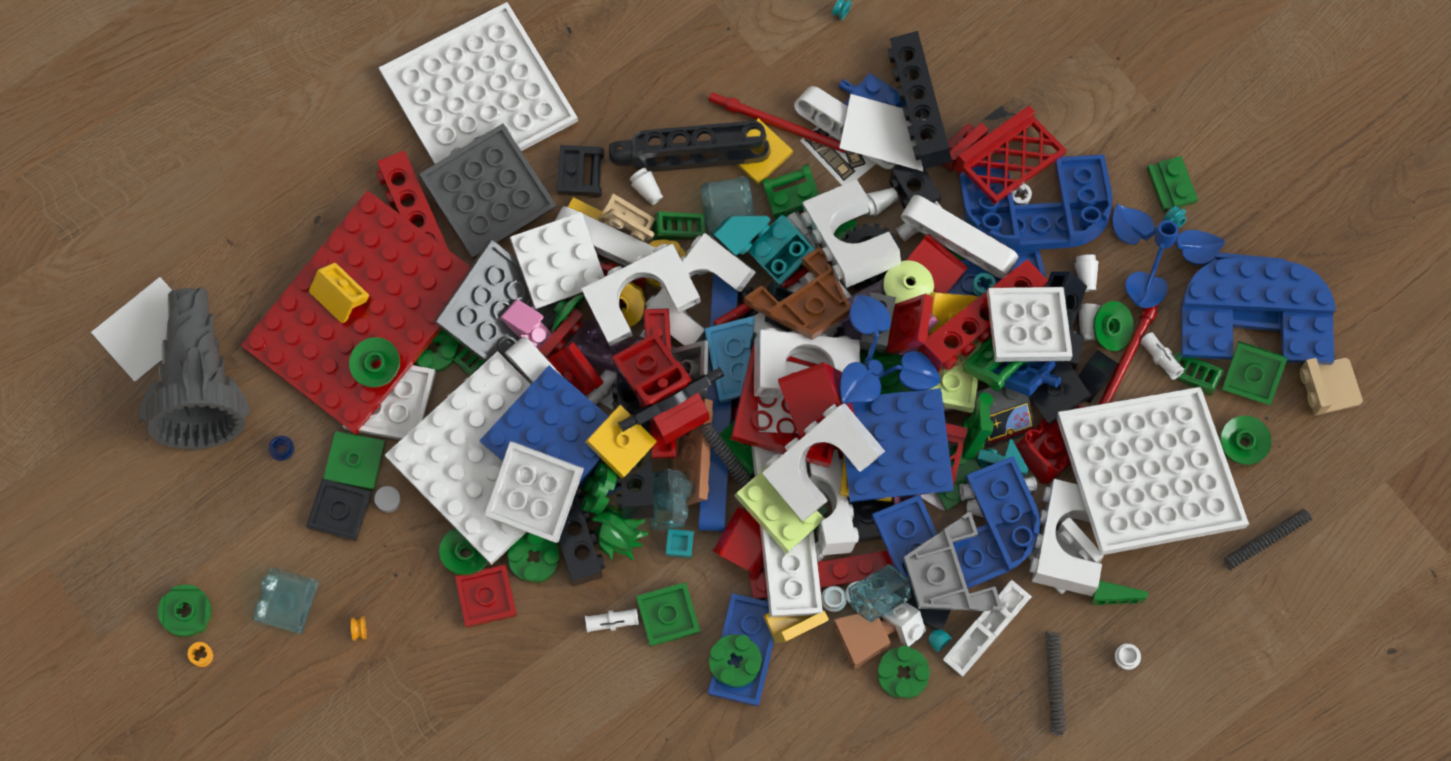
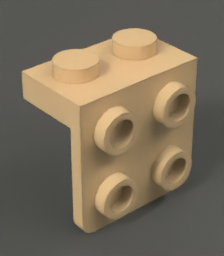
[597,193,655,242]
[1300,358,1363,416]

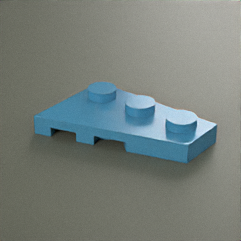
[705,316,755,403]

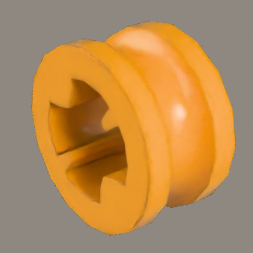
[351,616,367,641]
[187,642,213,667]

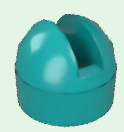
[929,629,952,652]

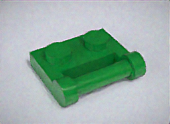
[762,164,819,220]
[963,336,1029,391]
[962,392,993,459]

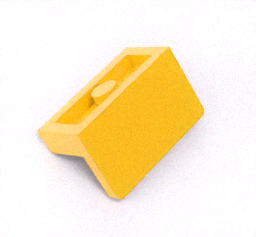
[309,263,369,323]
[763,611,829,644]

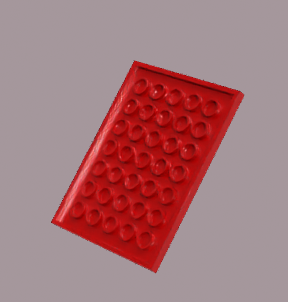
[240,190,471,435]

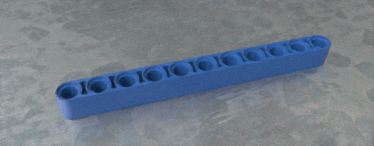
[699,273,738,532]

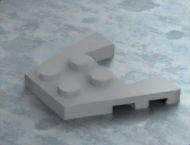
[903,512,1003,612]

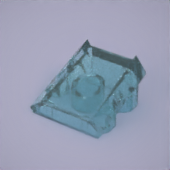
[700,176,755,238]
[650,468,693,530]
[253,568,319,634]

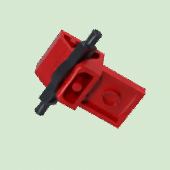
[612,333,725,445]

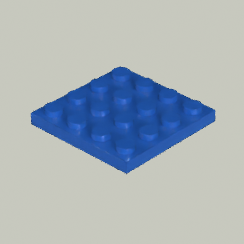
[479,365,608,486]
[844,388,953,502]

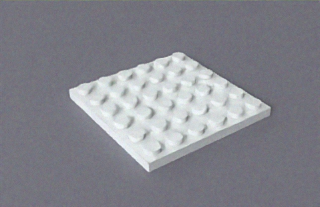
[379,2,578,165]
[385,351,603,565]
[1057,387,1249,555]

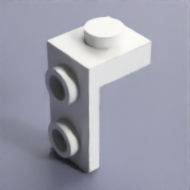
[867,589,926,646]

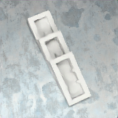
[943,580,1032,676]

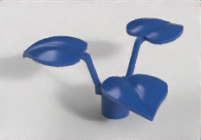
[1112,204,1225,308]
[840,295,940,404]

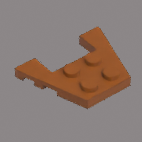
[744,247,851,340]

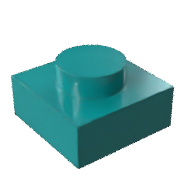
[666,529,694,559]

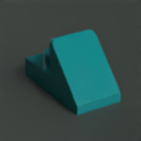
[976,439,1028,478]

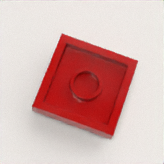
[885,293,933,355]
[455,564,517,628]

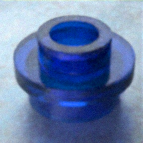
[268,435,295,461]

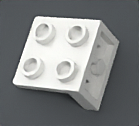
[1028,517,1104,594]

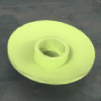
[883,260,934,304]

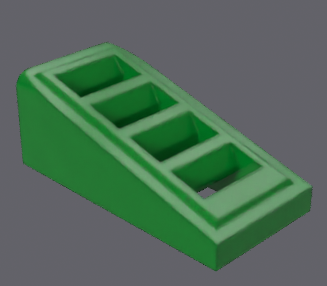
[652,211,706,240]
[1165,352,1224,396]
[1090,580,1148,605]

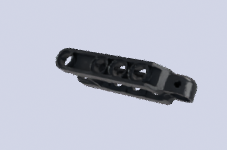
[609,121,771,172]

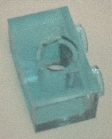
[848,564,911,623]

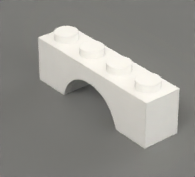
[806,449,859,555]

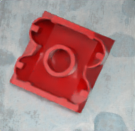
[906,234,968,293]
[1015,418,1071,484]
[712,507,764,576]

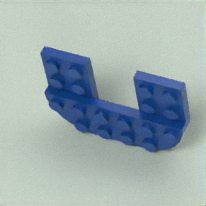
[958,154,1113,251]
[1181,258,1335,365]
[872,456,1040,589]

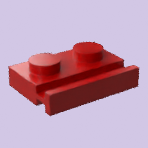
[547,342,604,395]

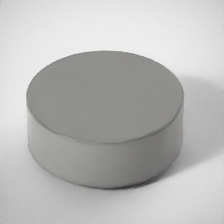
[374,486,401,513]

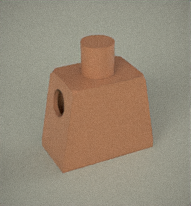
[833,610,897,670]

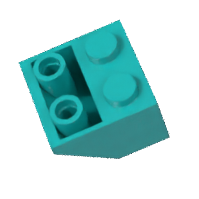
[711,215,771,256]
[748,215,815,285]

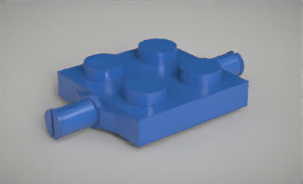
[838,73,907,108]
[993,361,1061,397]

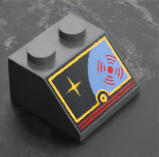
[975,387,1035,448]

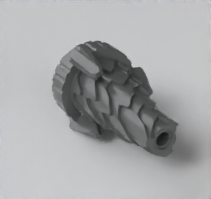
[139,287,250,450]

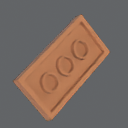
[668,399,713,509]

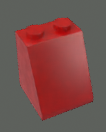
[778,362,855,448]

